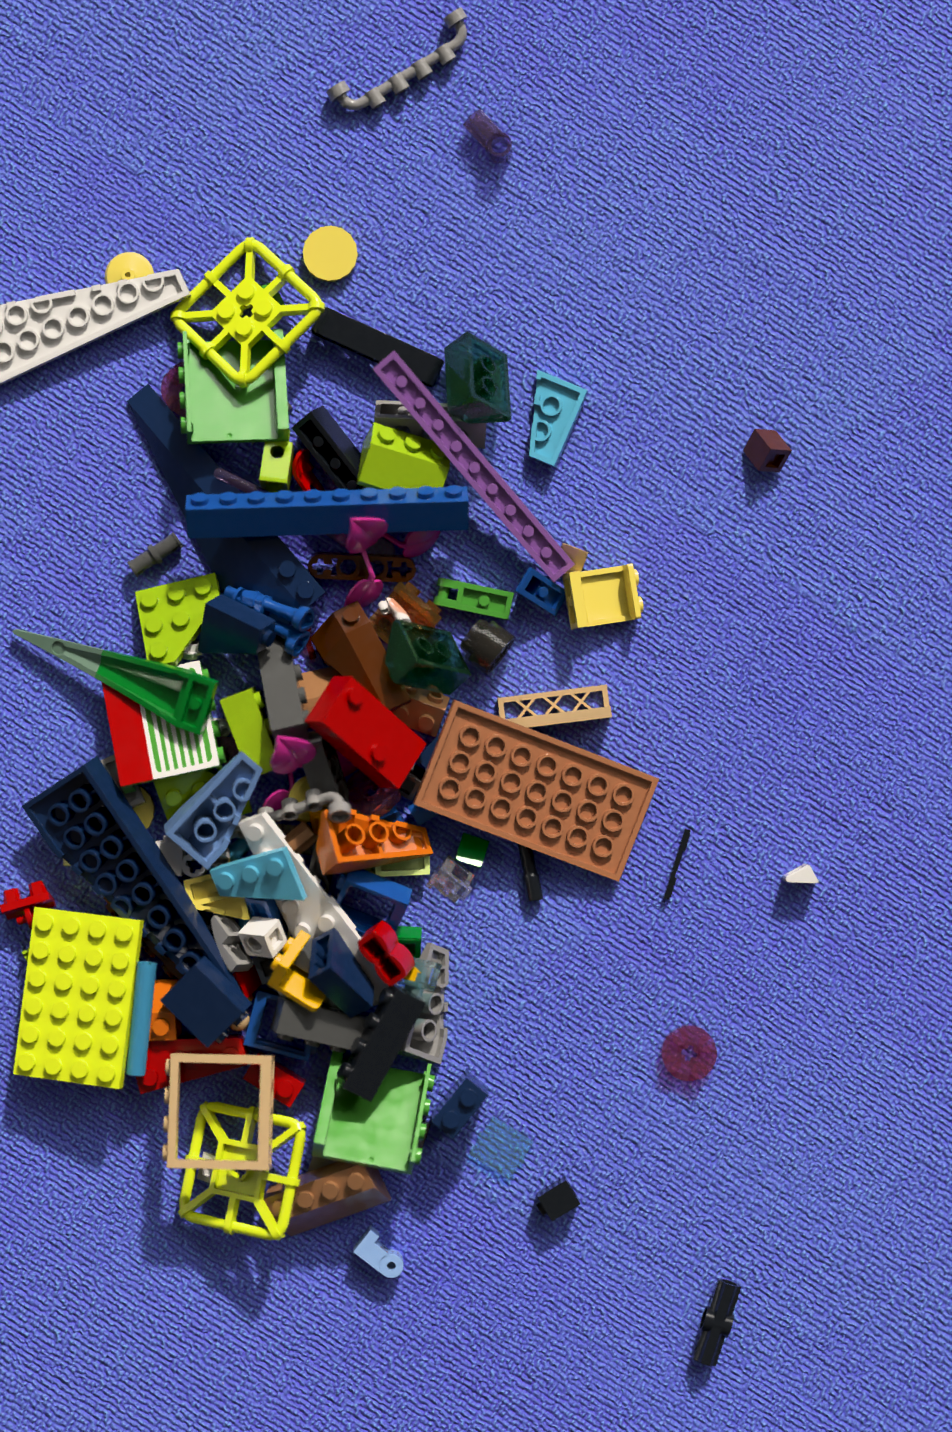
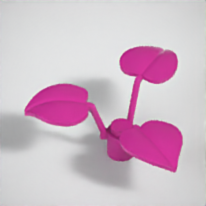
[343,517,441,608]
[262,736,358,811]

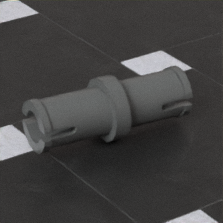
[127,532,183,577]

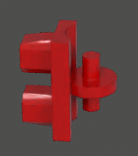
[0,881,56,930]

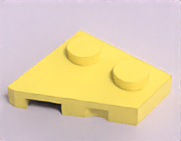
[183,874,251,920]

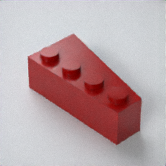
[128,1034,249,1094]

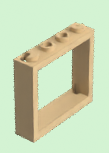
[162,1053,275,1170]

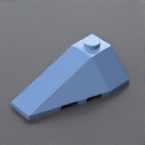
[164,751,263,870]

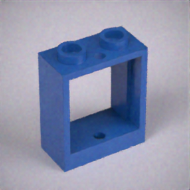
[331,869,413,936]
[243,988,323,1061]

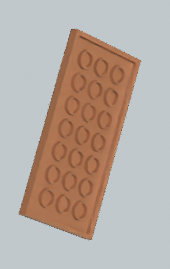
[413,699,659,882]

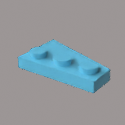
[529,369,589,468]
[209,846,307,901]

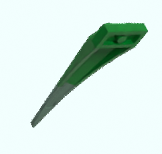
[12,629,219,735]

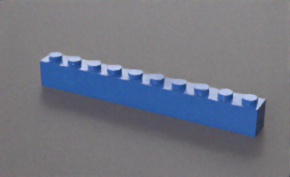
[185,485,469,539]

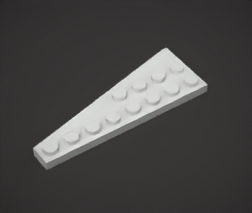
[0,269,191,385]
[238,811,404,1010]

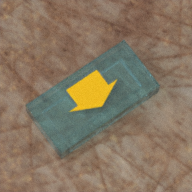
[397,957,442,991]

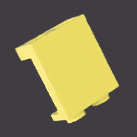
[562,563,644,630]

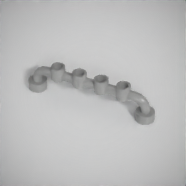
[326,7,468,111]
[211,788,351,867]

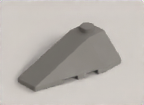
[398,943,449,1065]

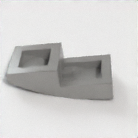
[211,915,254,972]

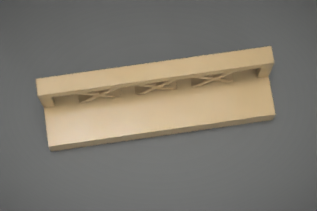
[497,685,612,728]

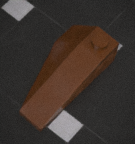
[311,600,411,712]

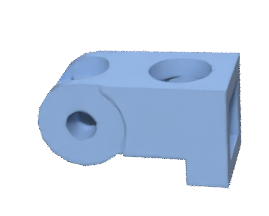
[353,1225,403,1278]

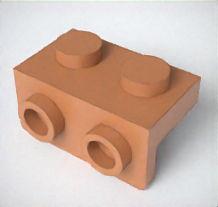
[392,680,450,737]

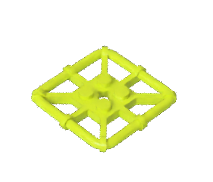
[170,237,325,388]
[178,1101,307,1241]

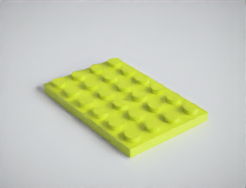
[13,907,144,1089]

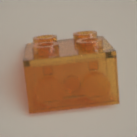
[369,581,442,658]

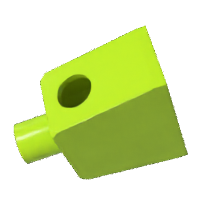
[259,430,294,493]

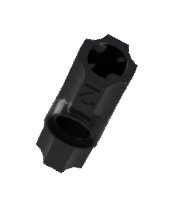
[693,1278,741,1366]

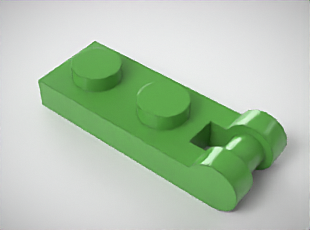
[433,577,514,620]

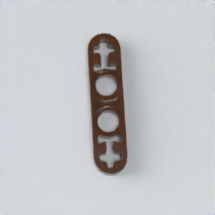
[308,552,416,582]

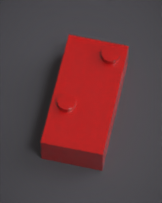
[304,676,427,789]

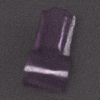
[463,108,513,163]

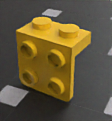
[267,930,326,1012]

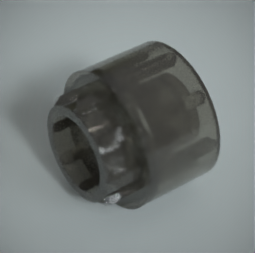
[460,619,516,675]

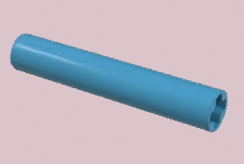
[126,961,157,1076]

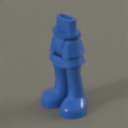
[223,586,315,657]

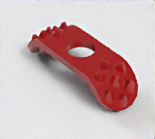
[292,448,325,491]

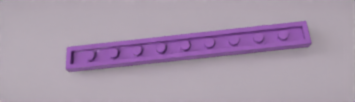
[373,350,575,582]

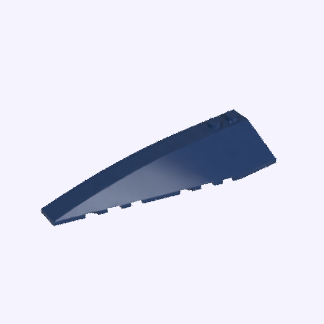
[127,384,327,625]
[22,756,242,992]

